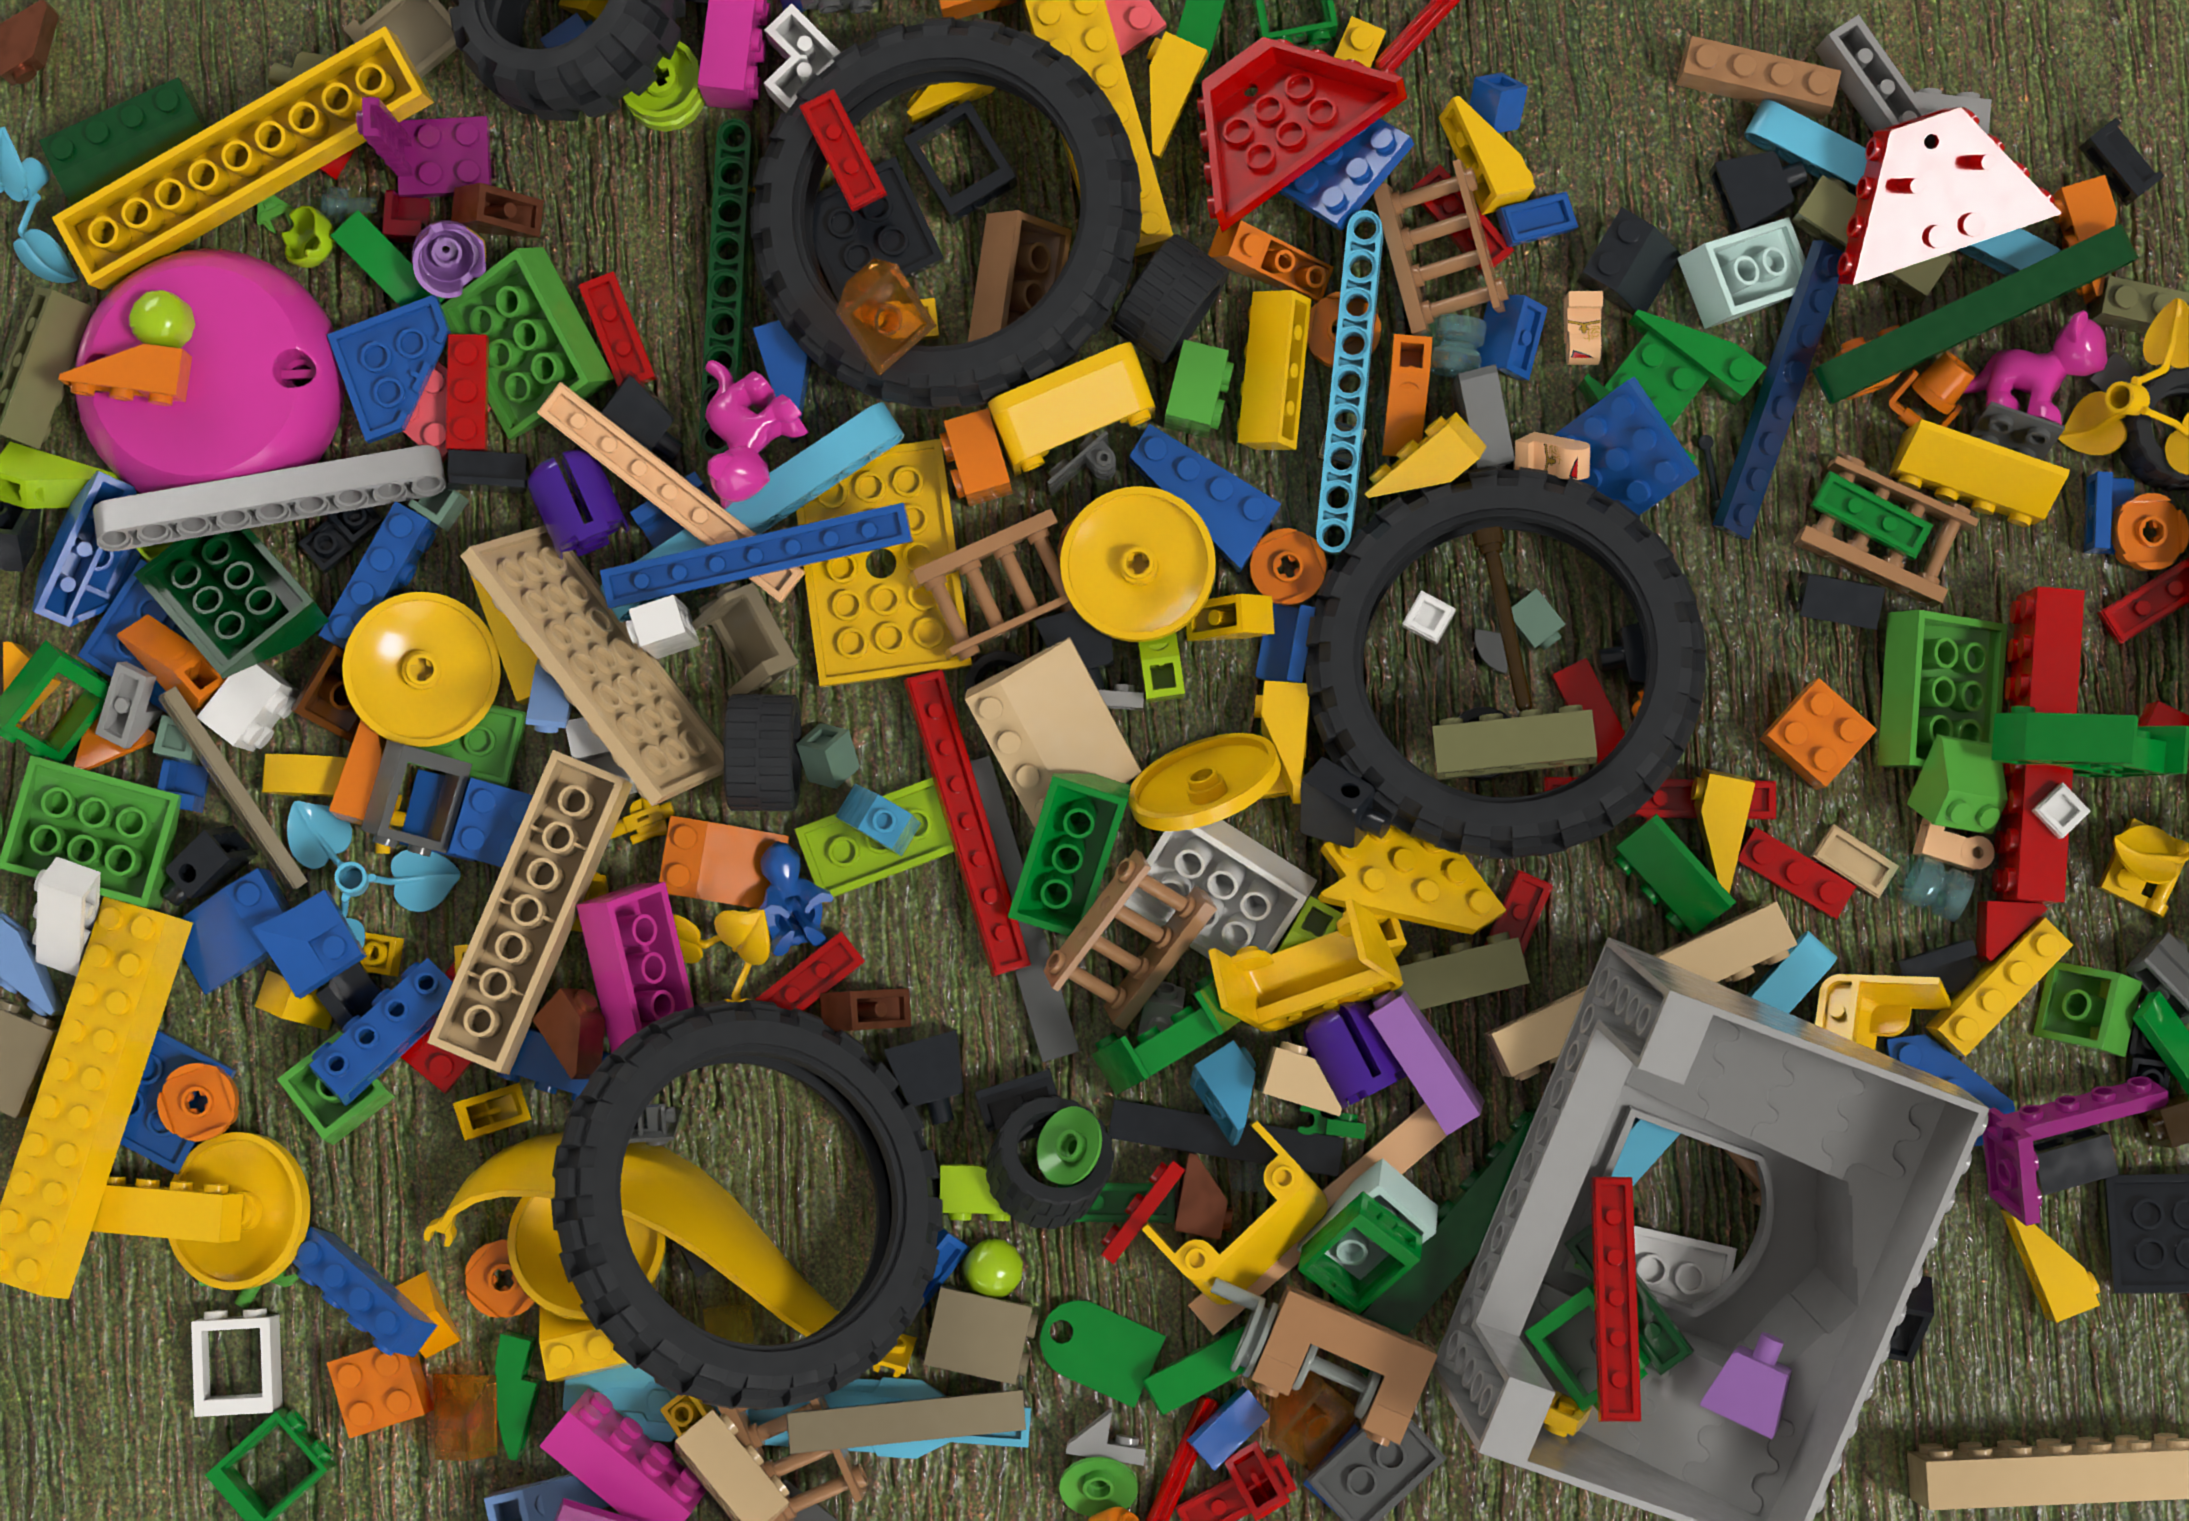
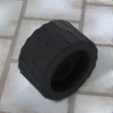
[1111,234,1229,365]
[2119,367,2189,491]
[724,694,802,811]
[986,1096,1114,1230]

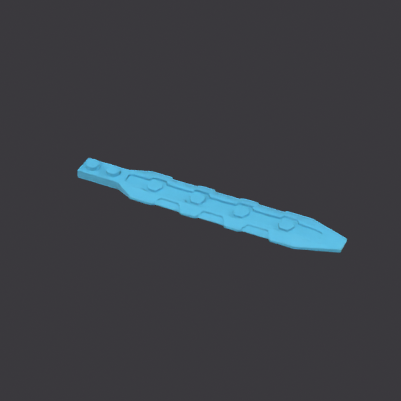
[563,1365,1031,1459]

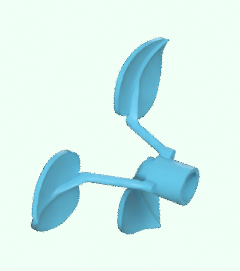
[0,126,80,283]
[287,801,461,948]

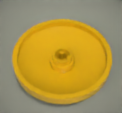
[1060,486,1216,642]
[342,592,501,747]
[1128,733,1281,831]
[168,1132,311,1290]
[507,1197,666,1321]

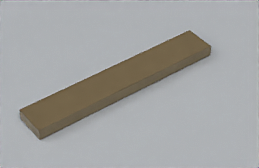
[158,686,308,890]
[786,1389,1026,1454]

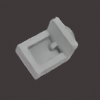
[1099,684,1144,711]
[1138,981,1186,1036]

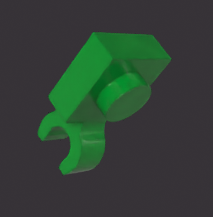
[1297,1105,1366,1140]

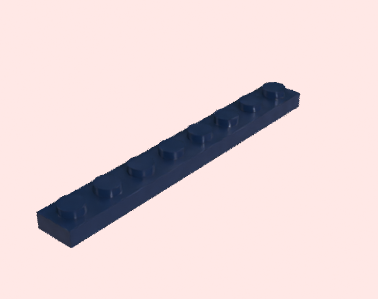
[1712,240,1844,540]

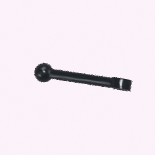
[1697,435,1721,513]

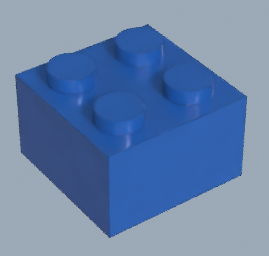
[448,777,533,867]

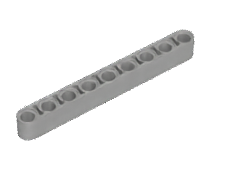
[93,445,446,552]

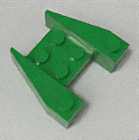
[1578,309,1767,462]
[1991,706,2189,778]
[1092,973,1241,1095]

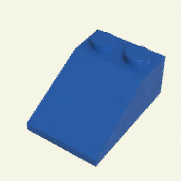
[181,868,292,995]

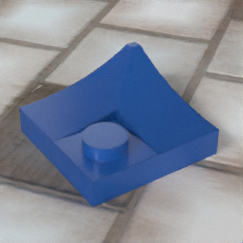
[251,889,367,999]

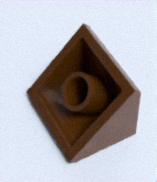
[291,643,361,743]

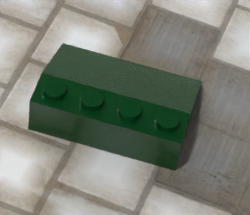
[39,77,208,206]
[133,528,329,679]

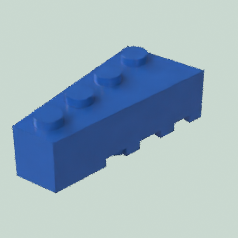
[1129,424,1281,575]

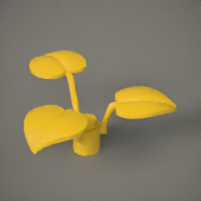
[2058,298,2189,475]
[2113,825,2189,884]
[673,909,770,1002]

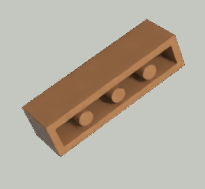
[1676,36,1841,119]

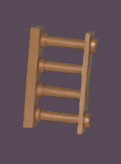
[1373,159,1509,336]
[1792,455,1979,608]
[908,509,1074,661]
[1043,849,1217,1030]
[718,1396,869,1521]

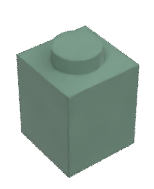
[1512,588,1565,651]

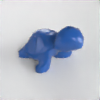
[759,841,833,956]

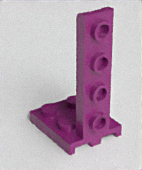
[356,97,492,198]
[1983,1076,2169,1226]

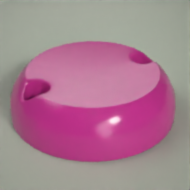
[75,248,346,494]

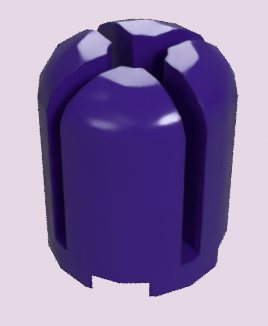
[528,450,630,560]
[1303,1001,1407,1109]

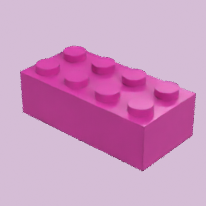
[698,0,771,111]
[576,882,694,1053]
[540,1388,707,1521]

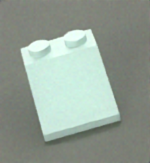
[1677,217,1806,329]
[1297,1158,1438,1280]

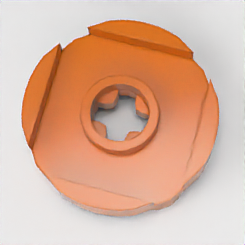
[1307,291,1381,368]
[2111,493,2189,571]
[1249,528,1327,606]
[157,1063,239,1142]
[465,1239,535,1318]

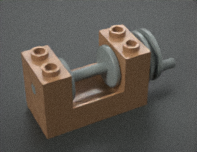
[1210,1277,1438,1447]

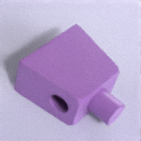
[1700,1332,1792,1439]

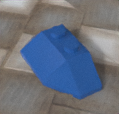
[32,470,141,627]

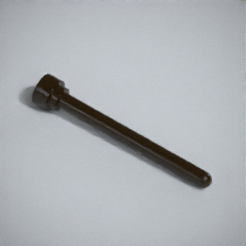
[1472,526,1532,712]

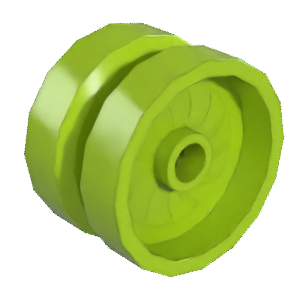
[622,41,705,132]

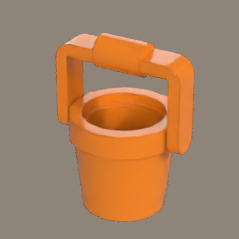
[1889,351,1976,428]

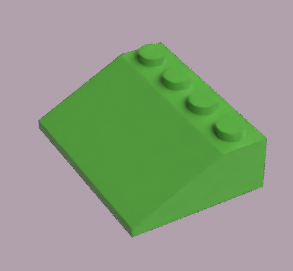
[441,247,614,440]
[1877,610,2008,771]
[0,755,182,910]

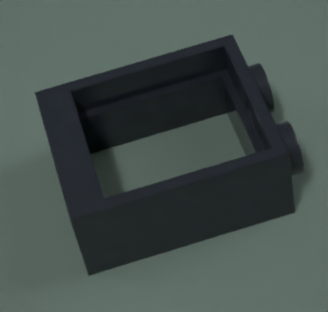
[903,99,1017,224]

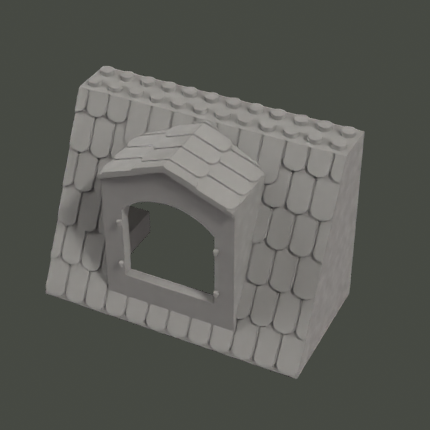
[1432,937,1990,1521]

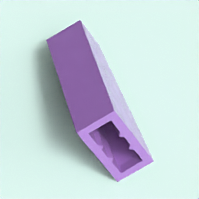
[1369,990,1485,1135]

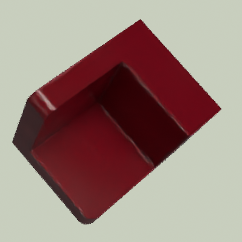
[382,190,431,244]

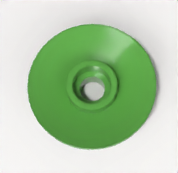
[1037,1106,1102,1185]
[1059,1457,1138,1517]

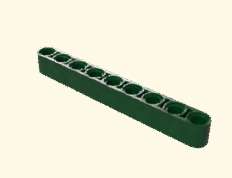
[699,118,755,458]
[1812,223,2139,405]

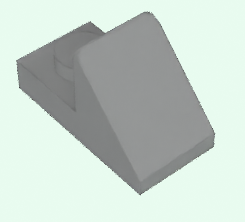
[95,662,163,749]
[1066,1408,1146,1466]

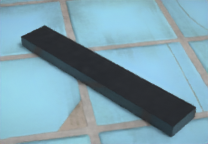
[1109,1099,1344,1177]

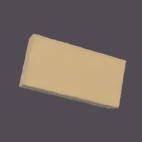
[1811,824,1899,899]

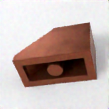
[0,0,59,86]
[451,182,544,238]
[532,988,605,1079]
[820,988,911,1032]
[1174,1152,1233,1240]

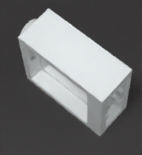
[191,1308,283,1417]

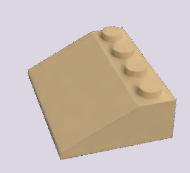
[965,637,1142,829]

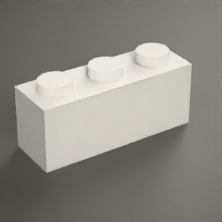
[626,595,700,659]
[32,857,101,977]

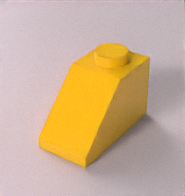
[1186,594,1274,642]

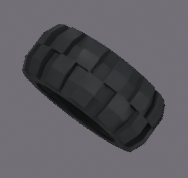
[449,0,685,121]

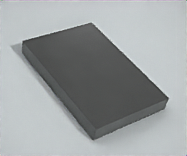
[1306,1419,1447,1521]

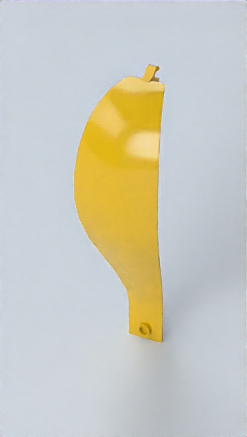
[424,1132,917,1378]

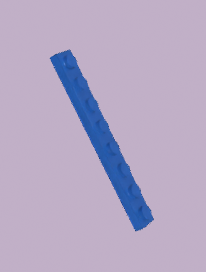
[600,503,913,609]

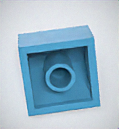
[1189,1040,1256,1147]

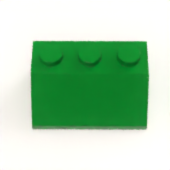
[1610,814,1736,935]

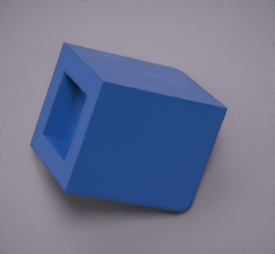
[1469,72,1528,133]
[157,759,210,813]

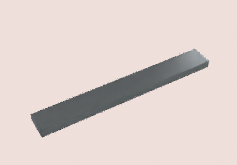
[970,756,1080,1062]

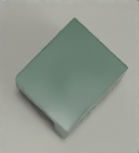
[408,488,469,532]
[152,715,203,766]
[796,723,860,789]

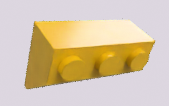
[539,1281,657,1382]

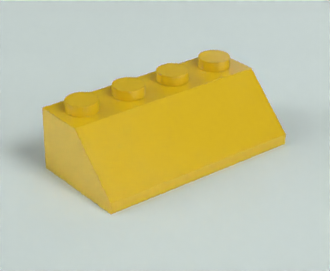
[1889,419,2070,527]

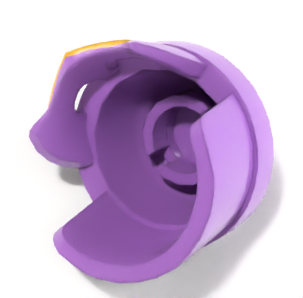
[412,220,486,298]

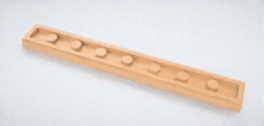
[537,382,806,603]
[1188,1103,1448,1335]

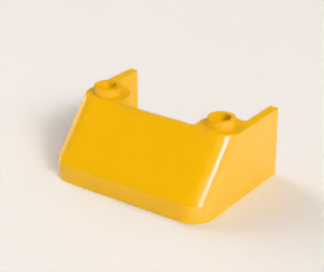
[988,342,1156,477]
[1208,899,1403,1032]
[1815,974,1952,1050]
[1142,1119,1328,1305]

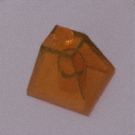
[836,258,937,375]
[1268,1370,1359,1472]
[432,1373,497,1461]

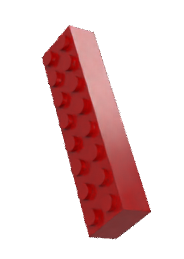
[1992,586,2085,905]

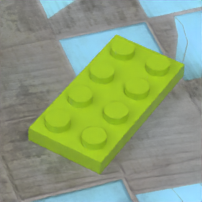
[794,778,954,898]

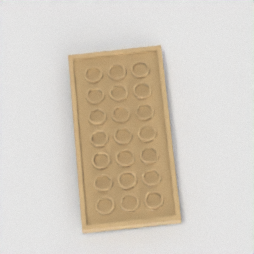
[460,525,724,806]

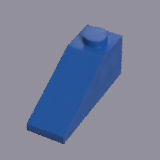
[753,320,811,443]

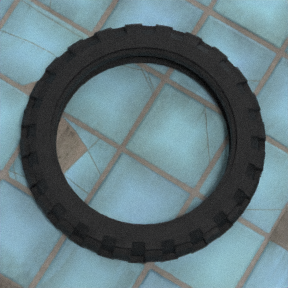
[750,17,1142,410]
[1305,467,1706,859]
[551,999,943,1410]

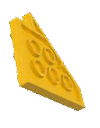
[1317,825,1506,935]

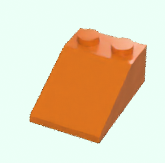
[659,815,790,909]

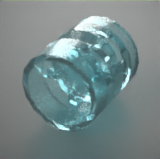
[1430,314,1487,378]
[1901,855,1975,922]

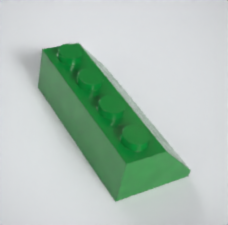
[1008,773,1131,937]

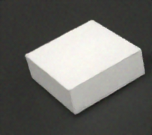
[1402,590,1456,645]
[2031,783,2091,839]

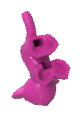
[1964,310,2108,425]
[705,360,808,509]

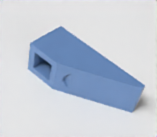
[525,658,573,733]
[0,910,66,1017]
[484,1474,610,1521]

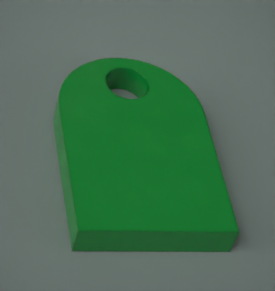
[1040,1299,1166,1408]

